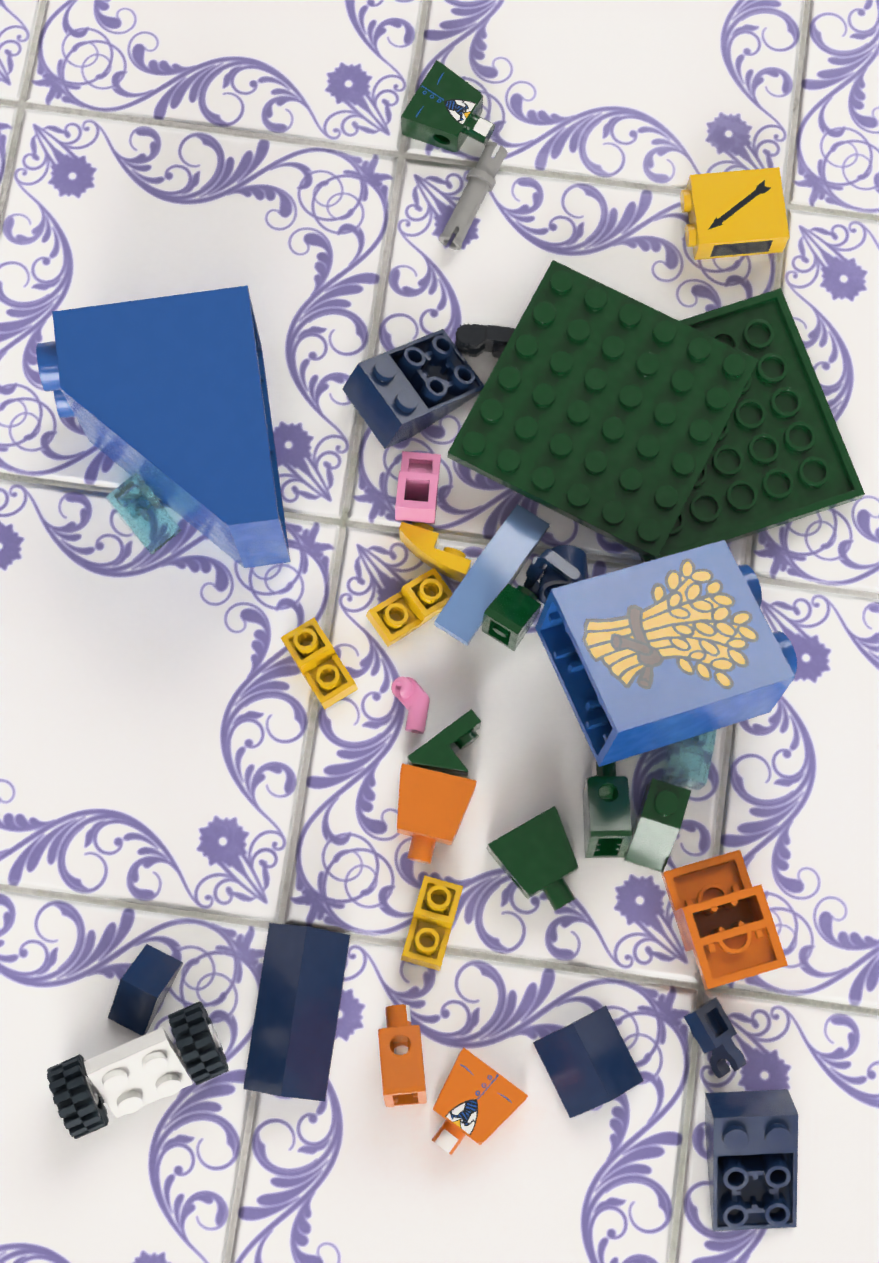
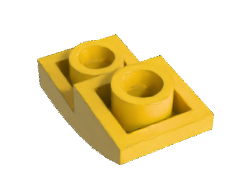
[399,522,471,582]
[366,568,453,647]
[280,618,358,710]
[401,875,463,971]

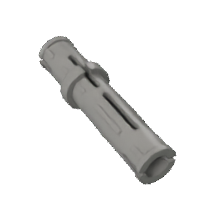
[439,141,508,250]

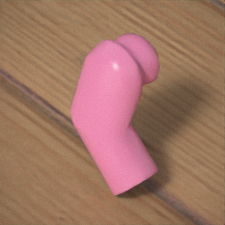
[391,676,430,734]

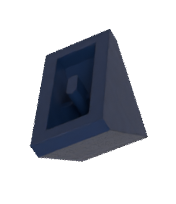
[108,944,183,1036]

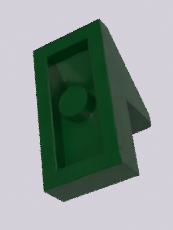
[407,709,481,777]

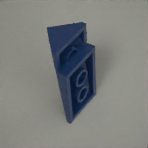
[243,923,350,1102]

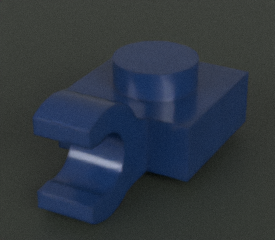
[684,997,746,1078]

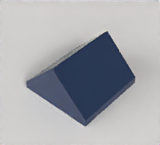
[533,1006,644,1119]

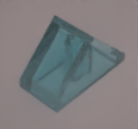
[106,472,182,555]

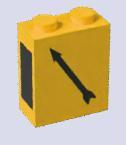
[680,167,790,260]

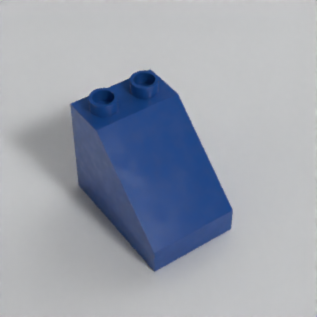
[36,285,291,568]

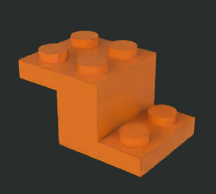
[661,849,788,990]

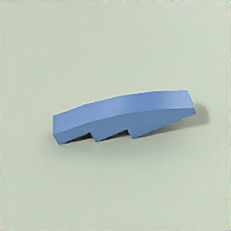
[434,504,550,646]

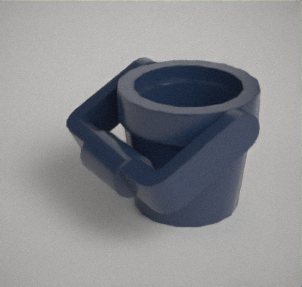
[523,545,588,605]

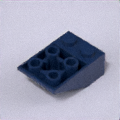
[342,329,484,449]
[705,1089,798,1231]

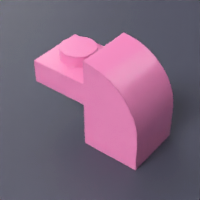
[395,451,441,524]

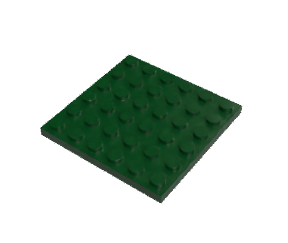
[447,260,759,560]
[639,288,865,563]

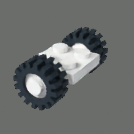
[47,1001,229,1139]

